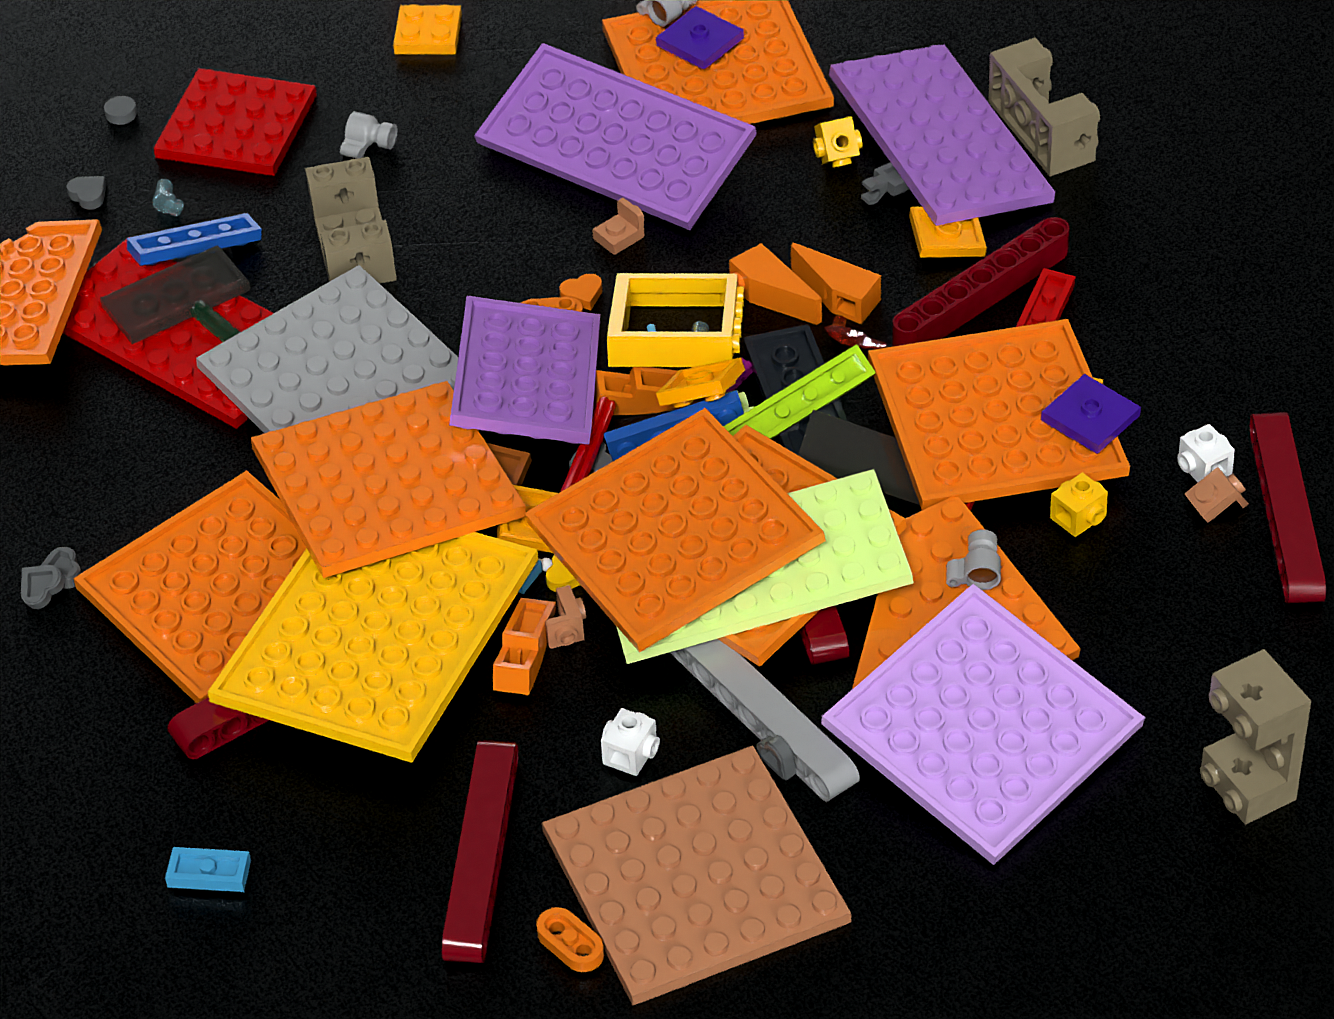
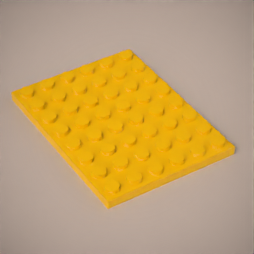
[208,532,538,763]

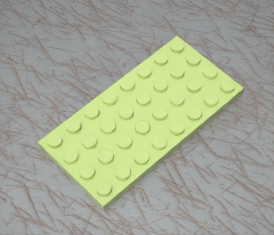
[616,469,914,664]

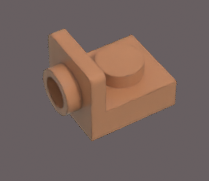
[593,198,645,255]

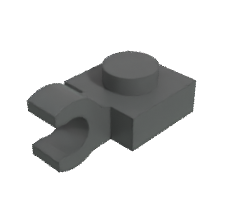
[861,162,910,205]

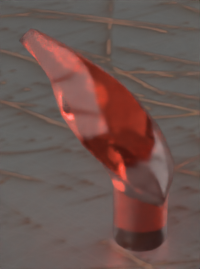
[824,316,887,349]

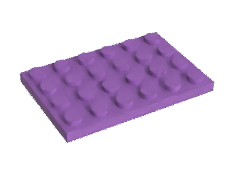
[449,296,600,445]

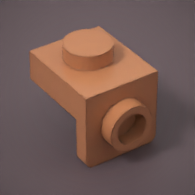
[1184,467,1249,523]
[545,585,586,649]

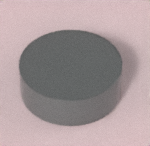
[104,96,137,125]

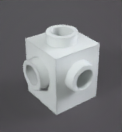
[1177,424,1235,482]
[601,708,660,776]

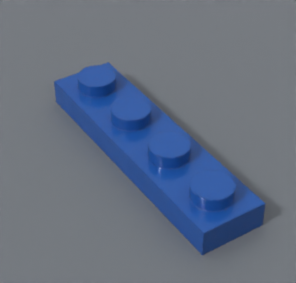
[127,213,261,266]
[603,390,744,461]

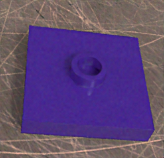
[656,6,744,70]
[1041,374,1141,454]

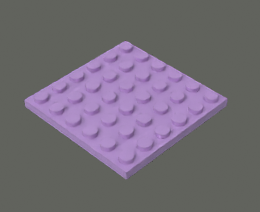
[821,584,1145,865]

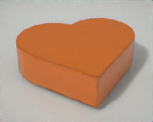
[559,273,603,310]

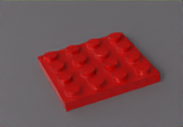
[154,68,317,176]

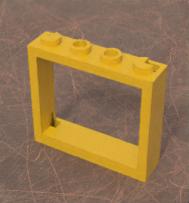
[607,273,744,367]

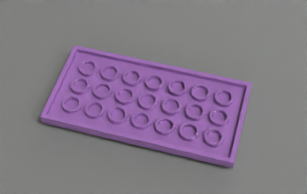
[474,43,757,230]
[829,44,1055,226]

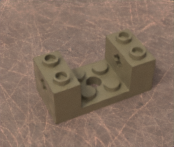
[988,38,1100,176]
[305,157,397,284]
[1200,649,1311,825]

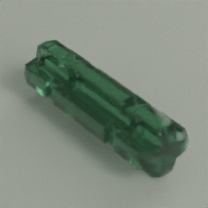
[190,301,241,342]

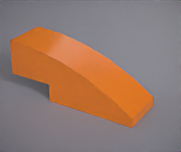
[593,367,702,415]
[493,598,556,695]

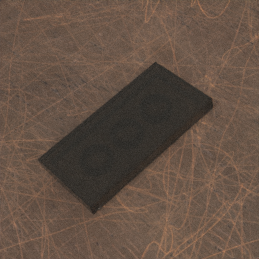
[100,245,251,344]
[798,410,920,505]

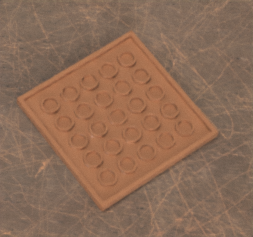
[542,746,851,1005]

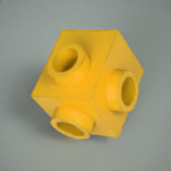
[813,117,862,168]
[1050,472,1108,537]

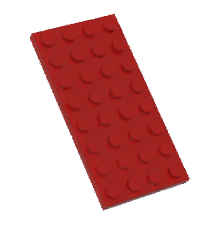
[62,237,274,429]

